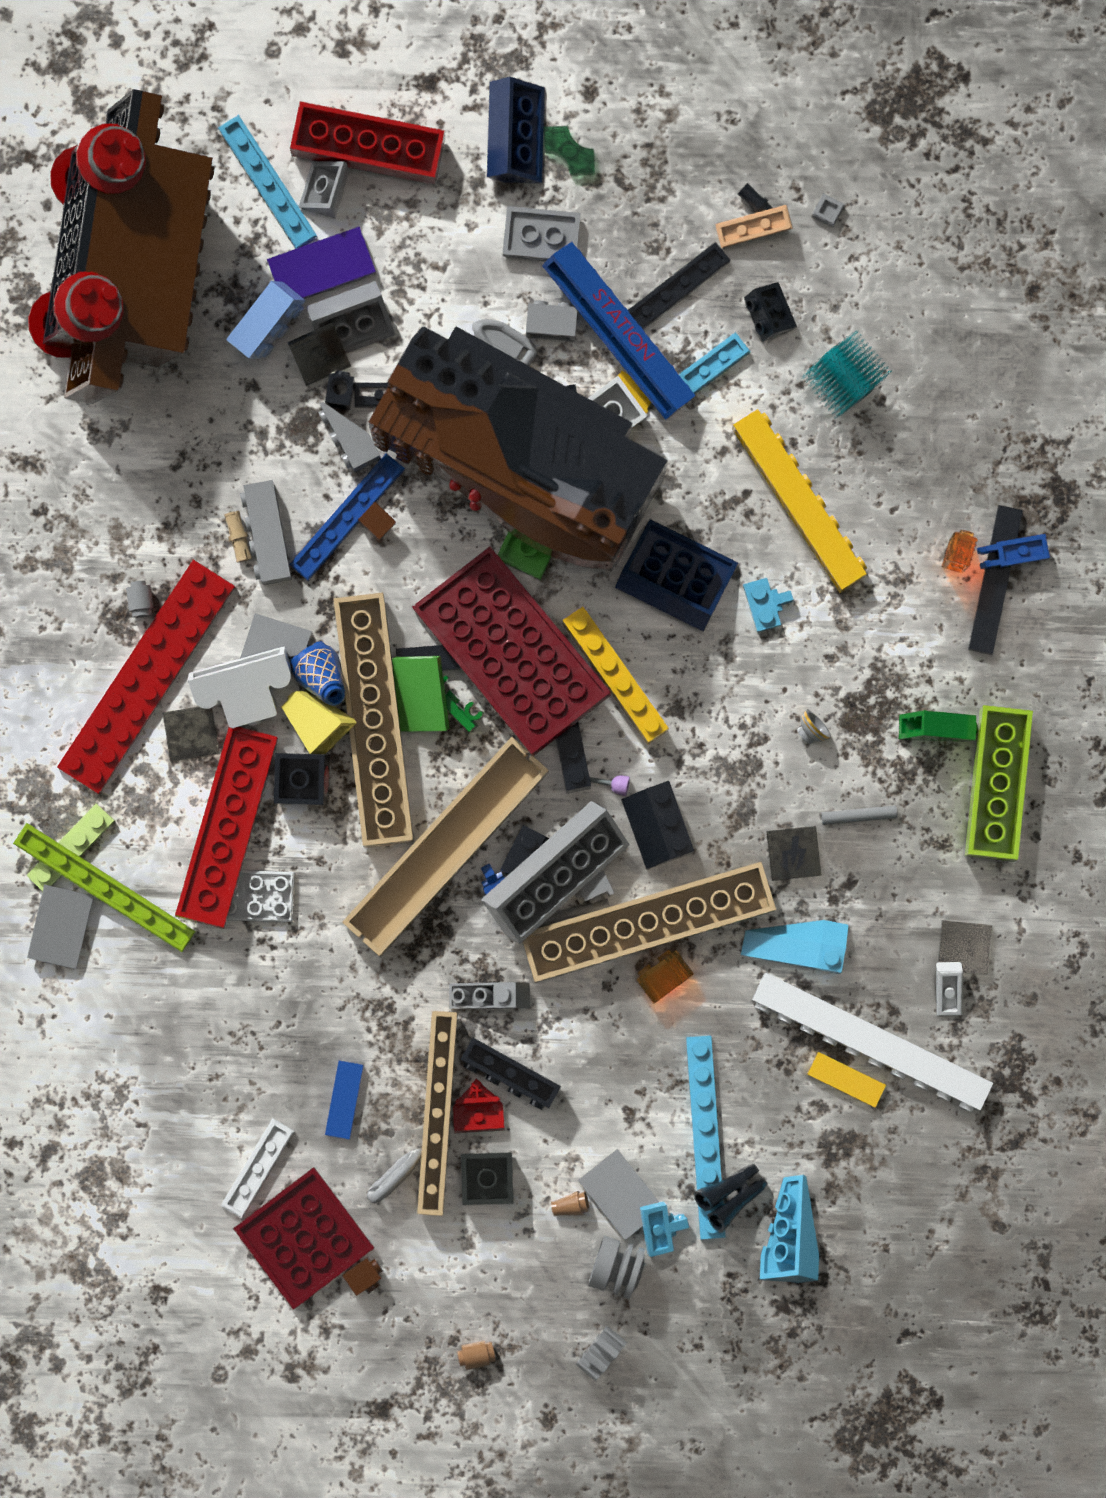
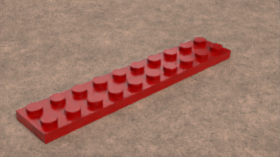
[57,559,235,795]

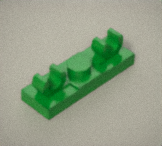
[443,675,484,732]

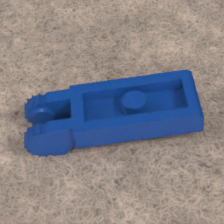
[977,534,1050,569]

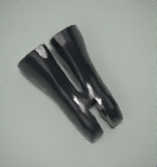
[693,1163,768,1233]

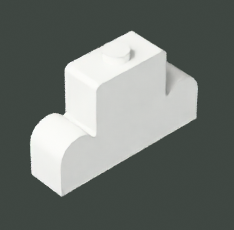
[188,646,291,728]

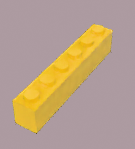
[562,606,669,745]

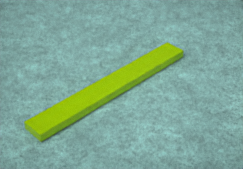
[13,823,196,952]

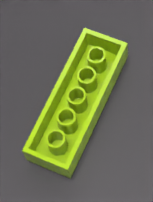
[965,705,1033,862]

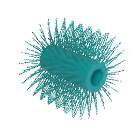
[801,330,892,418]

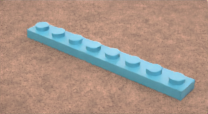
[686,1036,726,1239]

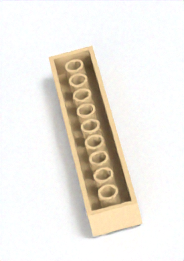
[333,592,414,848]
[523,862,776,983]

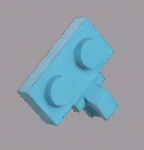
[743,578,793,633]
[640,1201,689,1257]

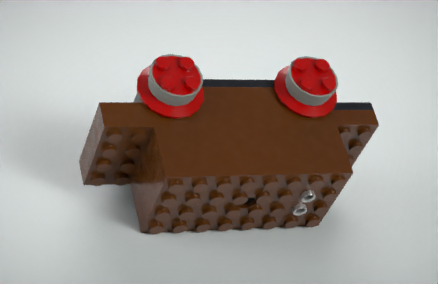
[28,89,215,404]

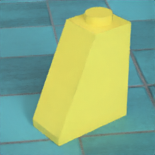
[281,690,356,754]

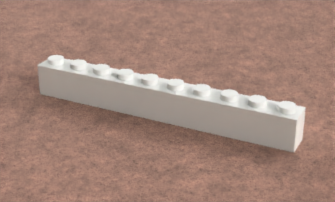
[751,973,993,1113]

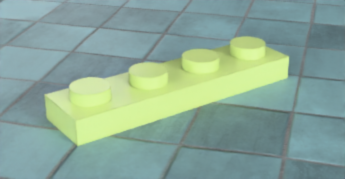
[26,803,115,891]

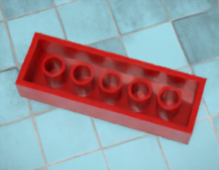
[290,101,445,185]

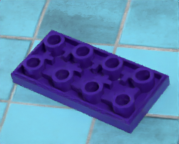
[267,226,376,299]

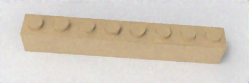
[417,1011,458,1216]

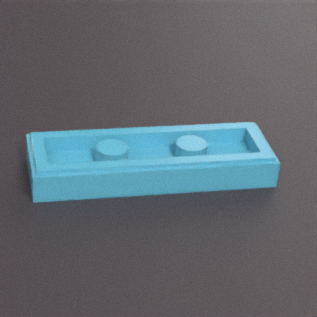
[679,332,751,394]

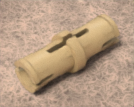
[224,511,252,563]

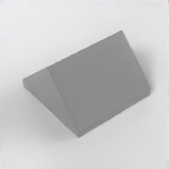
[299,161,349,218]

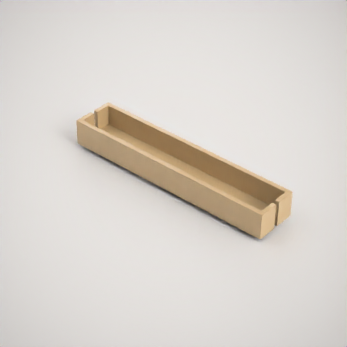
[342,737,549,957]

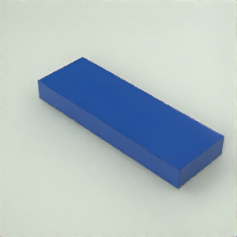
[325,1060,364,1139]

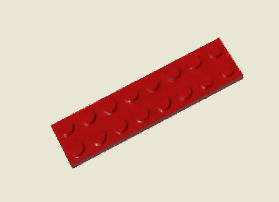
[175,727,278,929]

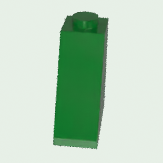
[899,710,978,742]

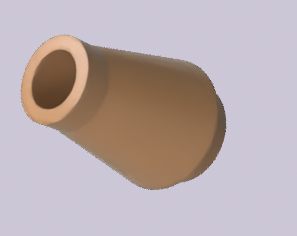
[551,1191,590,1217]

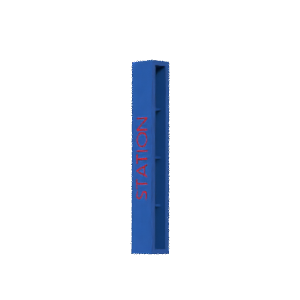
[542,241,696,420]

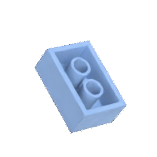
[226,281,306,359]

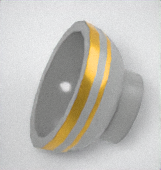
[797,710,831,744]

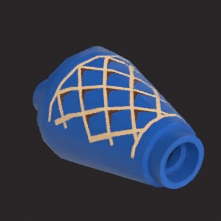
[291,641,345,706]

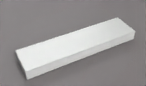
[221,1119,295,1219]

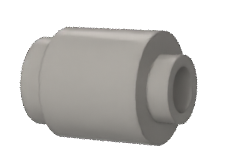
[126,581,154,618]

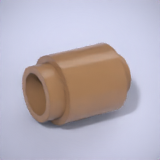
[457,1340,495,1370]

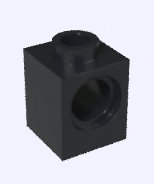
[325,371,355,410]

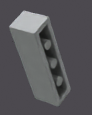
[240,480,292,586]

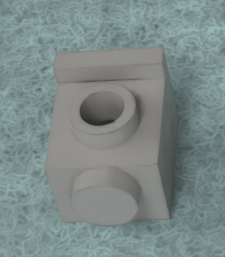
[575,871,614,905]

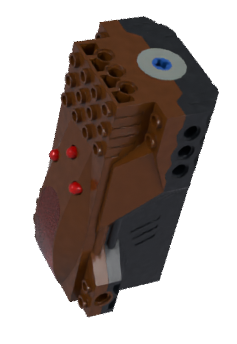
[368,326,668,572]

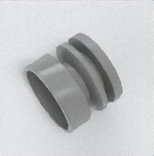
[588,1235,645,1299]

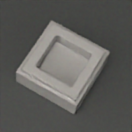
[811,193,845,227]

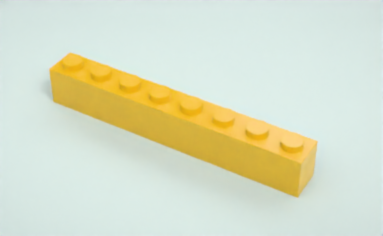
[732,409,867,593]

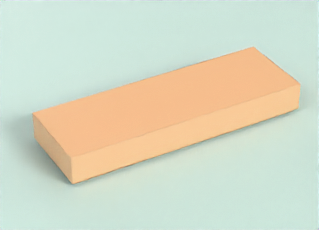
[715,205,793,248]

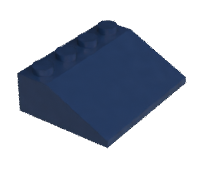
[615,519,738,632]

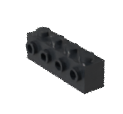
[461,1038,561,1110]

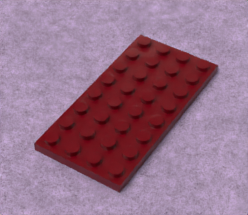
[412,546,612,756]

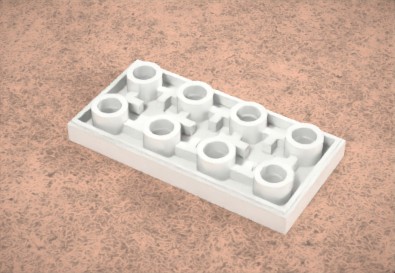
[227,870,295,922]

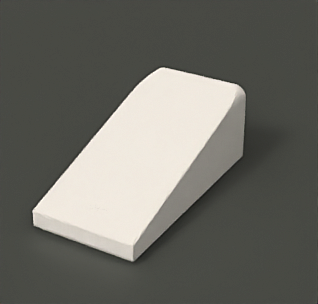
[936,962,963,1016]

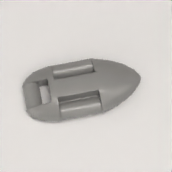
[472,319,537,366]
[367,1149,422,1204]

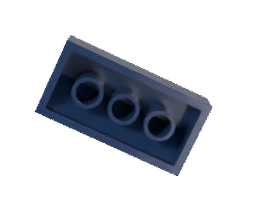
[487,76,545,184]

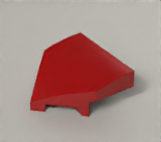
[453,1078,505,1133]

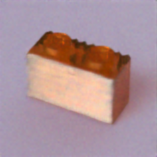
[941,530,978,574]
[635,949,694,1005]

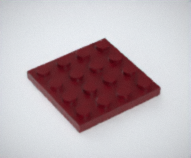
[233,1167,375,1310]

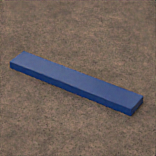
[289,453,405,581]

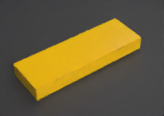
[807,1052,886,1108]

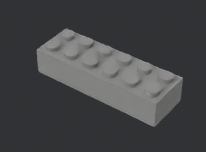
[481,801,630,944]

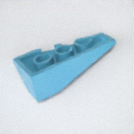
[741,920,848,974]
[760,1175,819,1283]

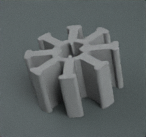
[576,1326,627,1381]

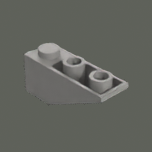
[318,402,381,473]
[449,982,530,1009]

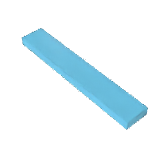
[218,115,318,248]

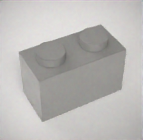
[526,300,577,342]

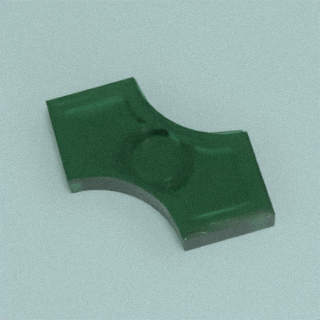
[544,126,595,176]

